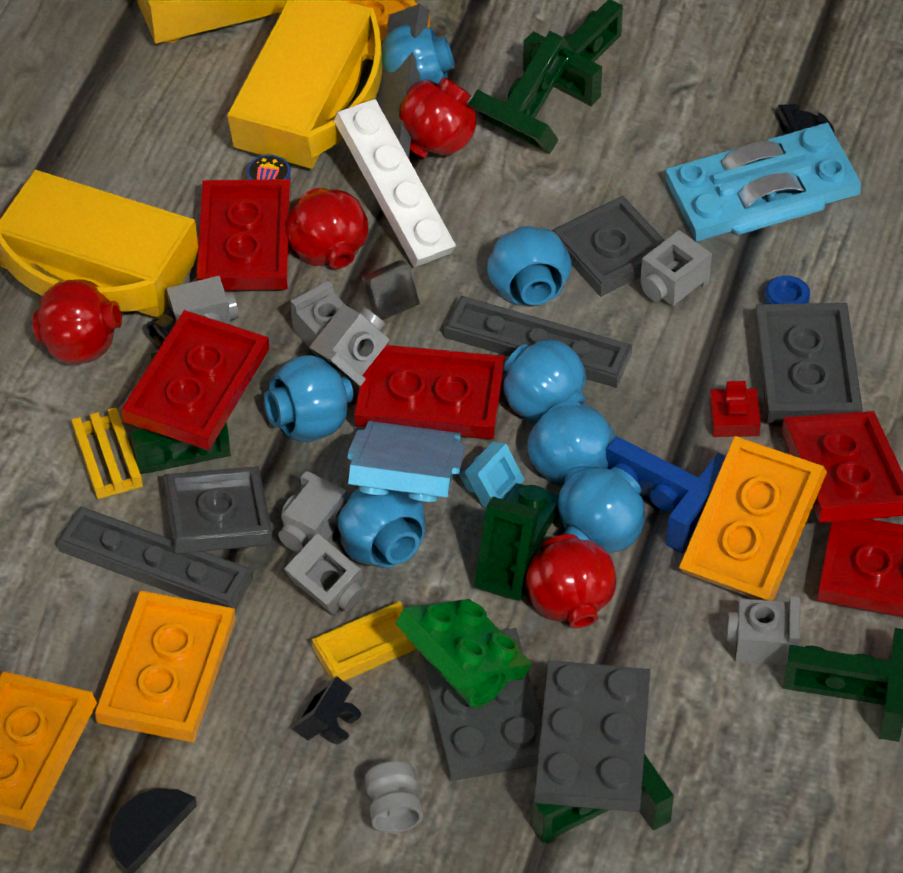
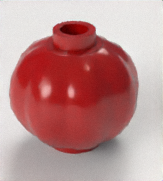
[399,76,476,158]
[285,188,369,269]
[33,279,122,364]
[526,534,616,628]

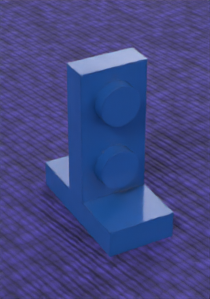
[606,436,726,554]

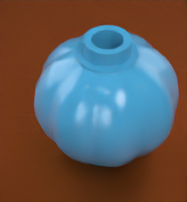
[381,25,455,84]
[487,226,572,305]
[503,340,587,423]
[264,355,353,442]
[527,401,615,485]
[558,467,645,553]
[338,488,426,568]

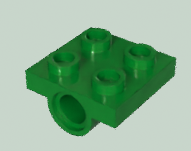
[395,599,532,708]

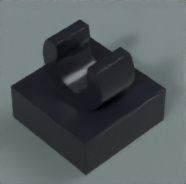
[292,676,362,744]

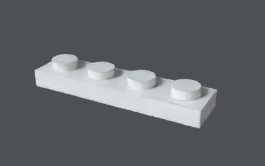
[334,99,456,268]

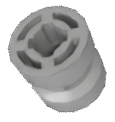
[365,761,423,833]

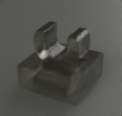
[362,260,420,320]

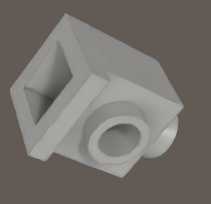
[640,230,712,306]
[166,276,239,325]
[290,281,345,357]
[309,304,390,386]
[278,471,347,552]
[284,533,366,615]
[727,596,800,665]

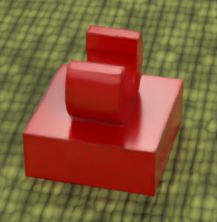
[709,381,761,437]

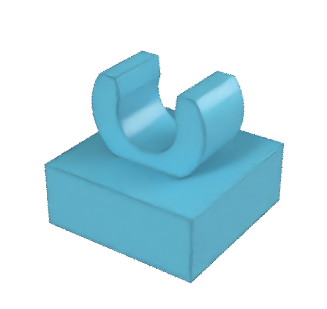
[459,442,525,509]

